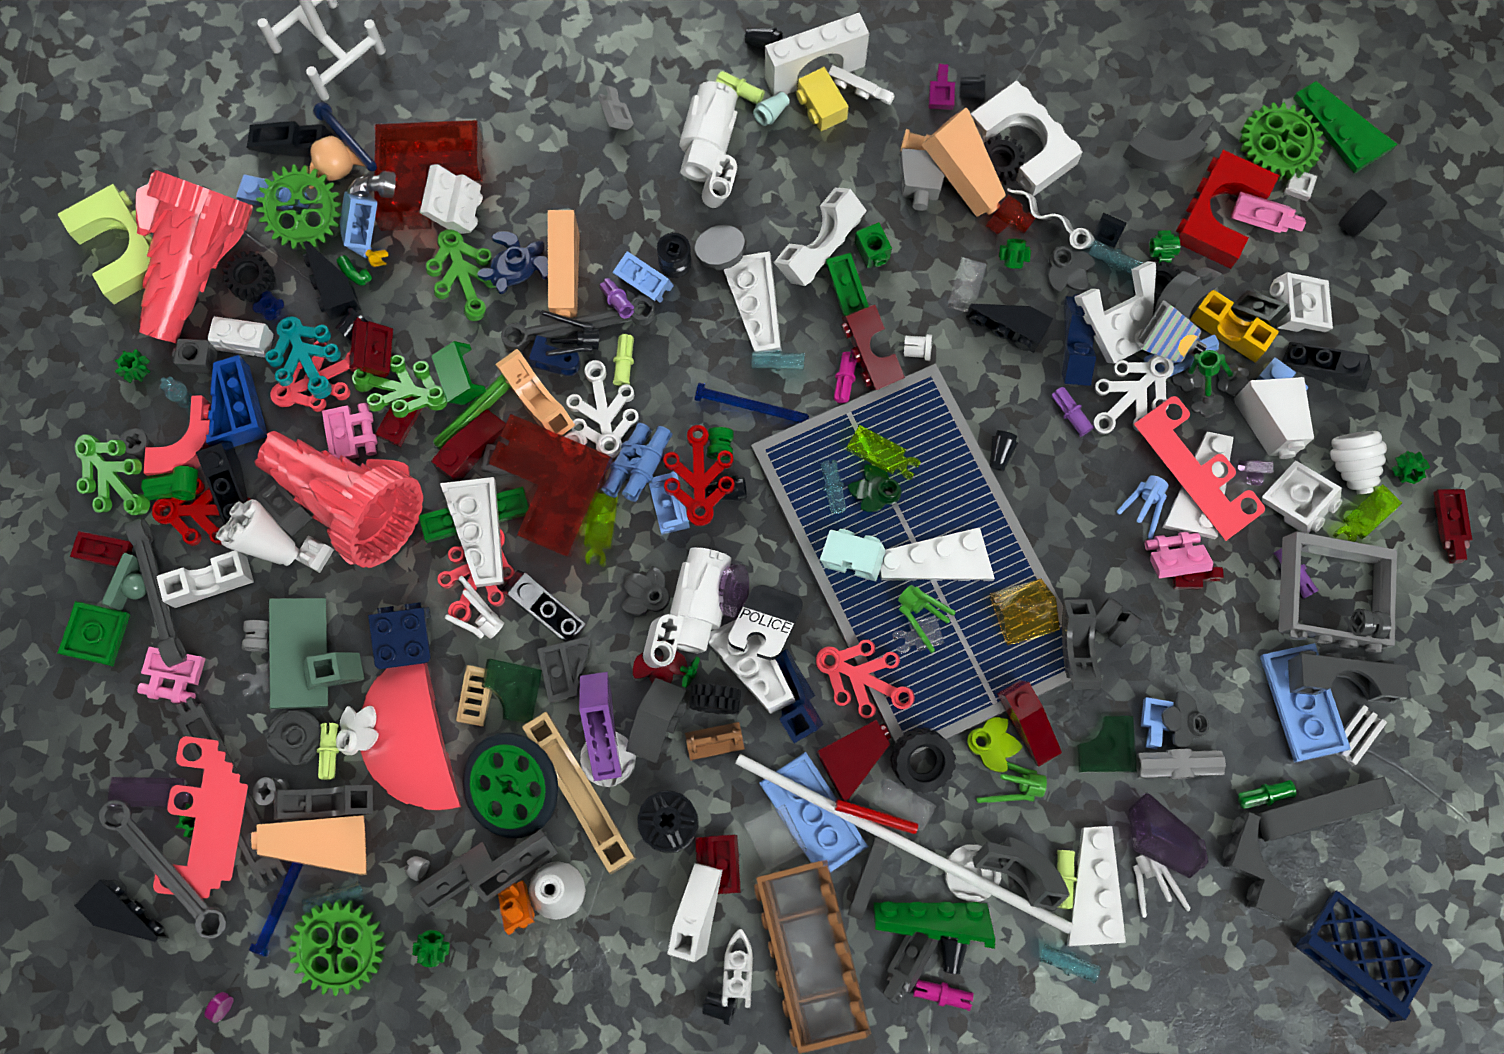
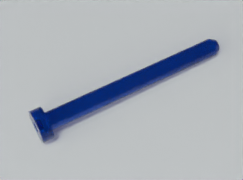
[695,383,809,423]
[249,862,304,957]

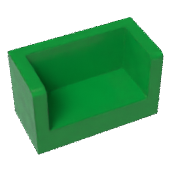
[432,341,486,405]

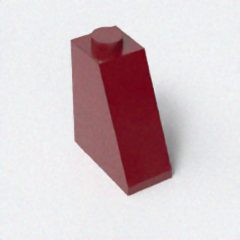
[816,719,891,801]

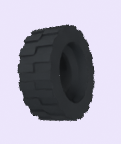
[890,727,956,794]

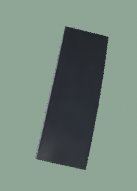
[247,121,333,157]

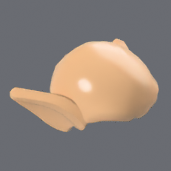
[309,136,365,189]

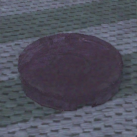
[719,563,749,618]

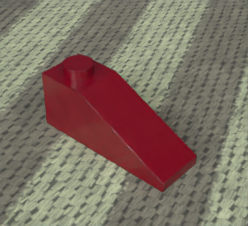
[431,409,508,482]
[997,680,1062,767]

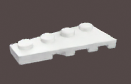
[724,251,782,355]
[1162,431,1233,539]
[440,477,504,587]
[879,527,995,581]
[708,620,796,714]
[1066,826,1126,946]

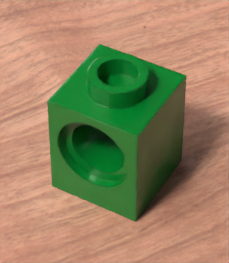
[854,222,892,268]

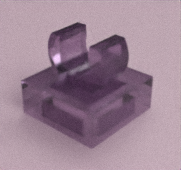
[1238,460,1274,486]

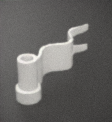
[1007,188,1094,249]

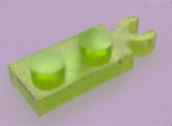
[846,425,921,480]
[1333,484,1402,542]
[584,493,619,567]

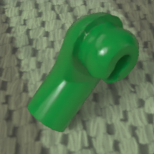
[337,255,372,286]

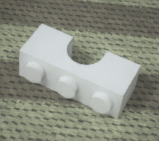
[156,550,254,608]

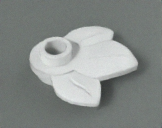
[336,706,379,755]

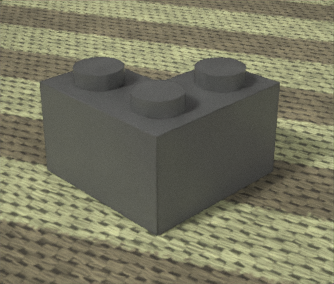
[626,678,687,763]

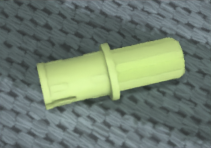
[716,71,765,104]
[613,334,634,386]
[317,723,339,780]
[1057,850,1077,909]

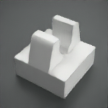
[295,535,334,573]

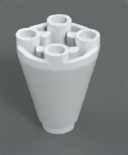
[216,499,299,566]
[528,861,586,920]

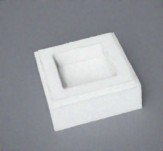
[1283,172,1317,201]

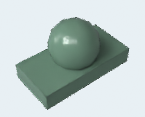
[102,553,147,611]

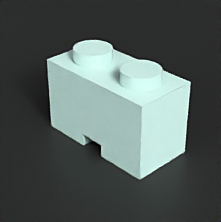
[820,529,886,581]

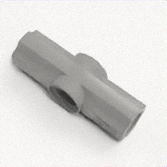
[1135,749,1226,780]

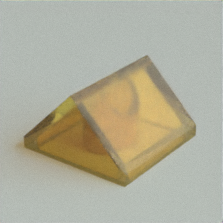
[989,578,1060,646]

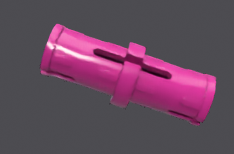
[913,979,974,1011]

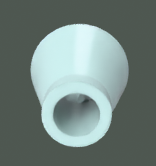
[753,92,790,126]

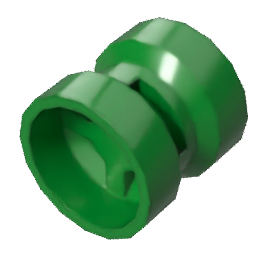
[706,427,734,460]

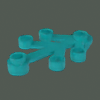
[265,316,341,399]

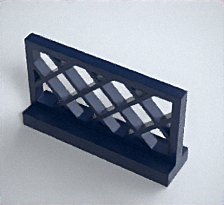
[1295,890,1433,1022]

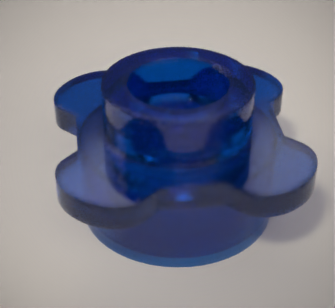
[253,291,284,321]

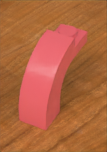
[144,395,211,476]

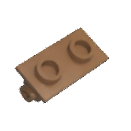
[685,722,745,760]

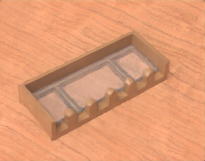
[754,860,871,1054]

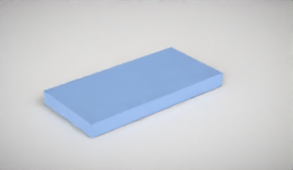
[1260,643,1351,763]
[759,752,868,872]

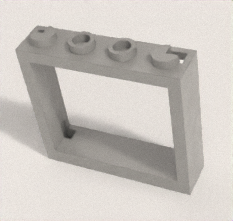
[1279,532,1397,653]

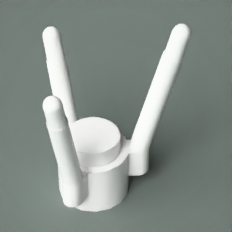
[445,576,504,639]
[1133,851,1191,918]

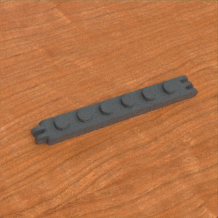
[176,697,288,888]

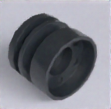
[637,790,699,854]

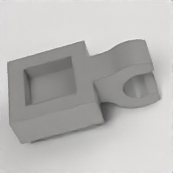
[598,86,634,130]

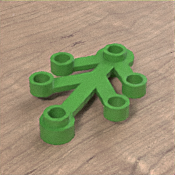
[426,229,496,321]
[352,355,448,418]
[75,435,150,515]

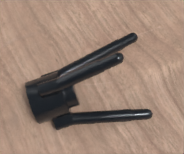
[540,310,599,356]

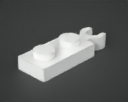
[829,65,895,105]

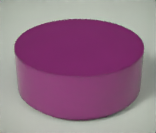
[205,992,234,1023]

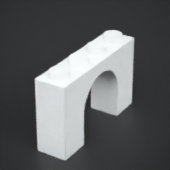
[765,13,869,96]
[971,81,1082,196]

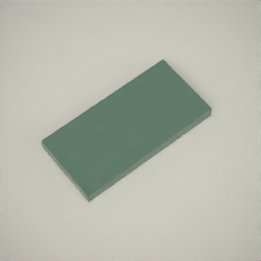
[268,598,328,709]

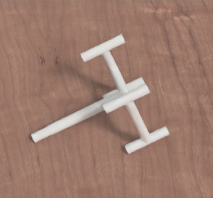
[257,0,385,101]

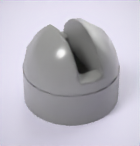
[404,856,430,882]

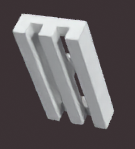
[1336,705,1387,766]

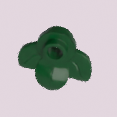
[848,465,902,512]

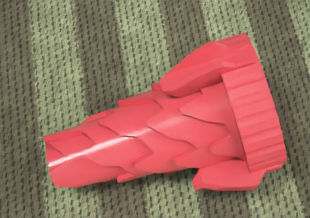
[136,170,254,344]
[254,431,423,568]

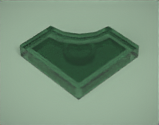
[482,659,542,724]
[1078,716,1137,773]

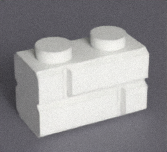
[208,316,274,358]

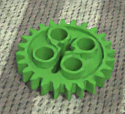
[1239,102,1324,181]
[256,164,342,249]
[288,899,386,996]

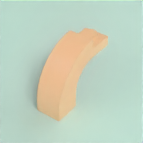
[495,349,575,441]

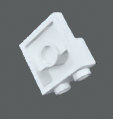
[420,164,483,234]
[1270,272,1333,332]
[1262,460,1342,534]

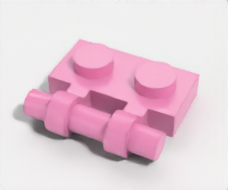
[322,403,378,460]
[1145,531,1213,578]
[138,647,205,704]

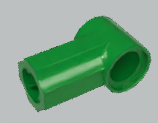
[141,466,198,500]

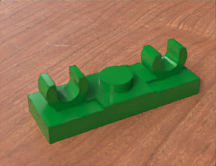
[826,253,869,317]

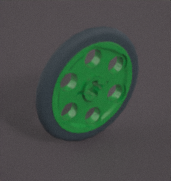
[462,733,559,838]

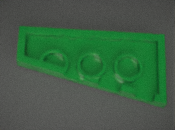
[1293,81,1398,174]

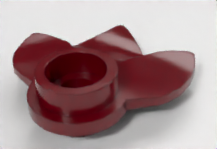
[633,638,687,684]

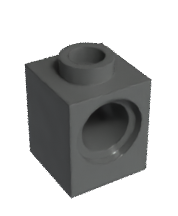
[172,339,218,374]

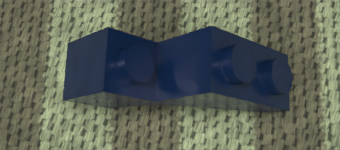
[1062,294,1096,386]
[775,649,824,744]

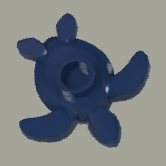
[477,231,548,294]

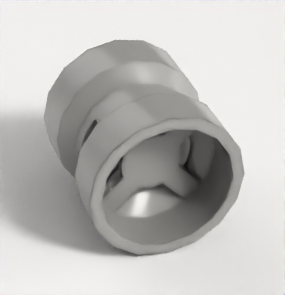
[241,620,269,652]

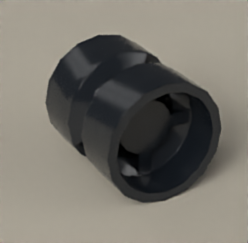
[657,232,692,278]

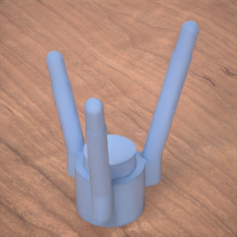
[1117,476,1169,539]

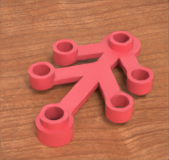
[270,341,359,412]
[437,529,515,622]
[816,640,915,718]

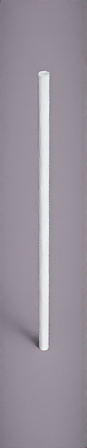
[735,754,1073,934]

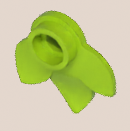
[967,717,1022,773]

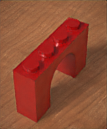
[1175,149,1279,269]

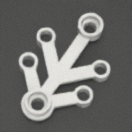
[1093,355,1174,434]
[566,360,639,459]

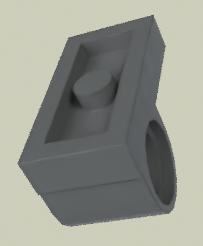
[255,480,313,536]

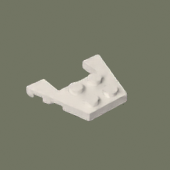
[1075,262,1156,364]

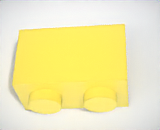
[796,67,849,131]

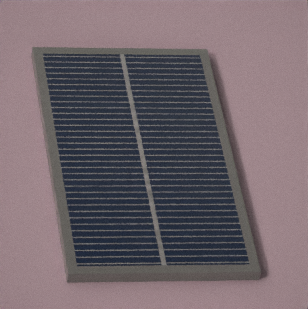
[751,363,1071,756]

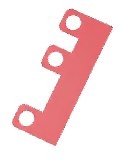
[1134,396,1265,541]

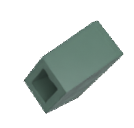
[303,652,364,690]

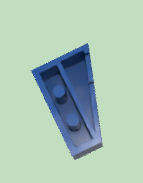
[206,355,267,447]

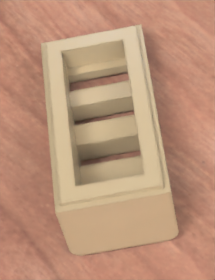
[456,665,497,727]

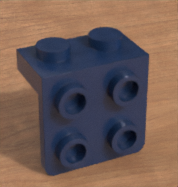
[368,602,431,669]

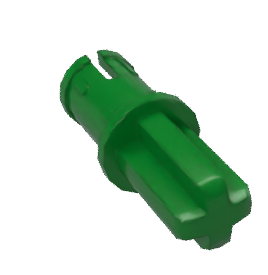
[1237,780,1297,809]

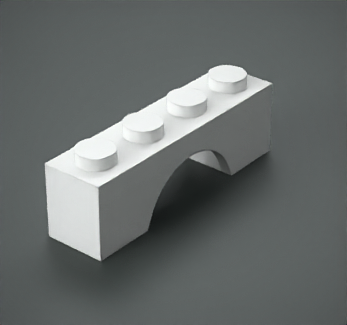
[774,188,867,286]

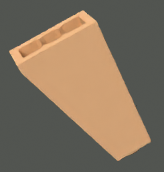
[922,108,1006,217]
[548,210,580,318]
[251,815,367,875]

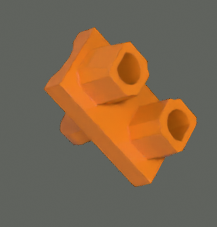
[498,880,535,935]

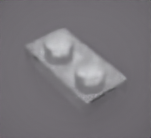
[948,257,987,312]
[873,778,936,831]

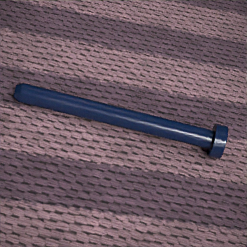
[313,102,377,171]

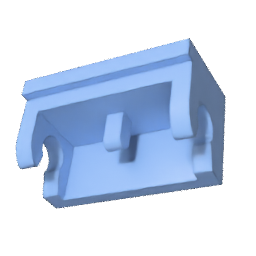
[613,251,674,303]
[649,471,690,535]

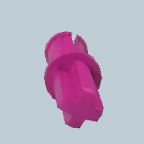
[834,352,856,404]

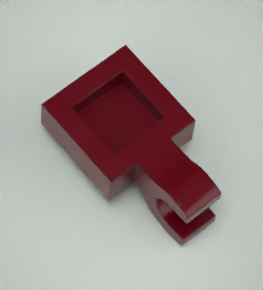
[1173,567,1224,589]

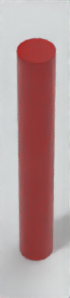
[834,799,918,834]

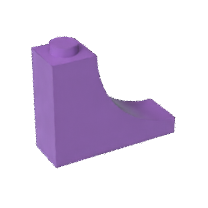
[579,672,622,781]

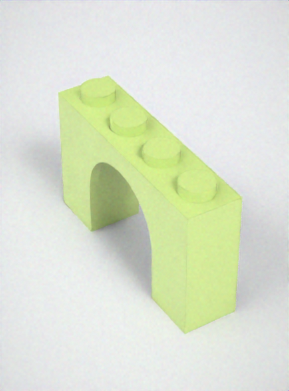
[58,184,153,304]

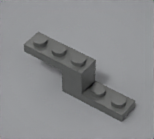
[410,829,558,914]

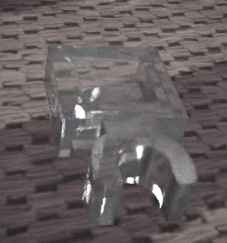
[892,615,945,653]
[237,662,269,696]

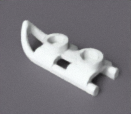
[722,929,753,1008]

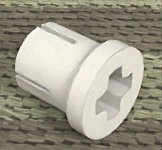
[904,334,932,361]

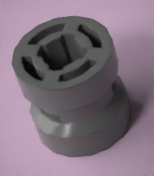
[1350,608,1391,639]

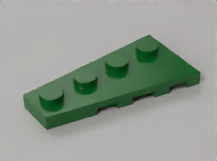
[873,901,996,949]

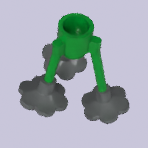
[1172,350,1250,418]

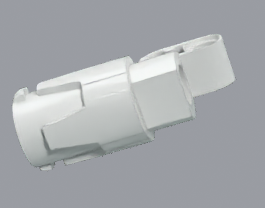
[679,81,738,208]
[643,547,732,668]

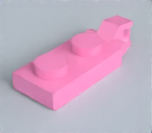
[1231,192,1306,233]

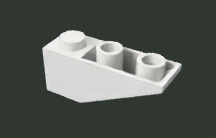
[668,863,722,962]

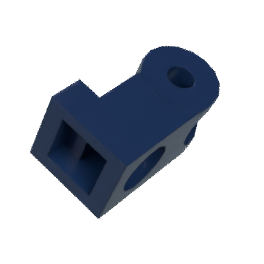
[529,335,581,376]

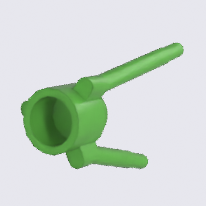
[898,585,955,653]
[976,761,1047,803]

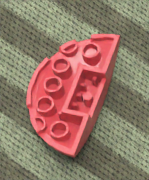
[360,663,461,810]

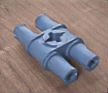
[601,423,673,502]

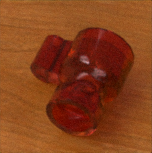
[986,194,1036,235]

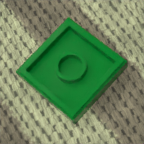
[58,601,131,667]

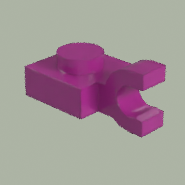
[928,64,955,110]

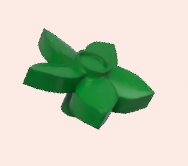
[680,656,701,688]

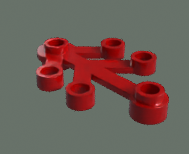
[663,425,734,526]
[152,478,251,546]

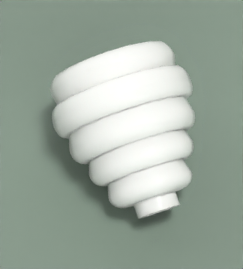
[1330,431,1387,494]

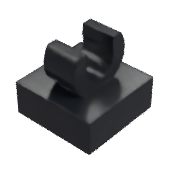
[1093,212,1127,248]

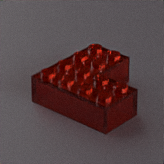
[374,120,482,231]
[489,414,613,558]

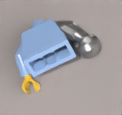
[340,171,396,267]

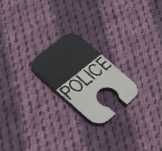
[728,585,803,660]

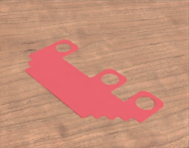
[153,736,248,899]

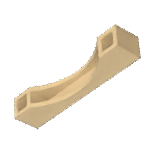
[522,712,636,874]

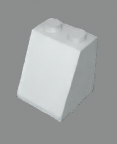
[1234,377,1314,459]

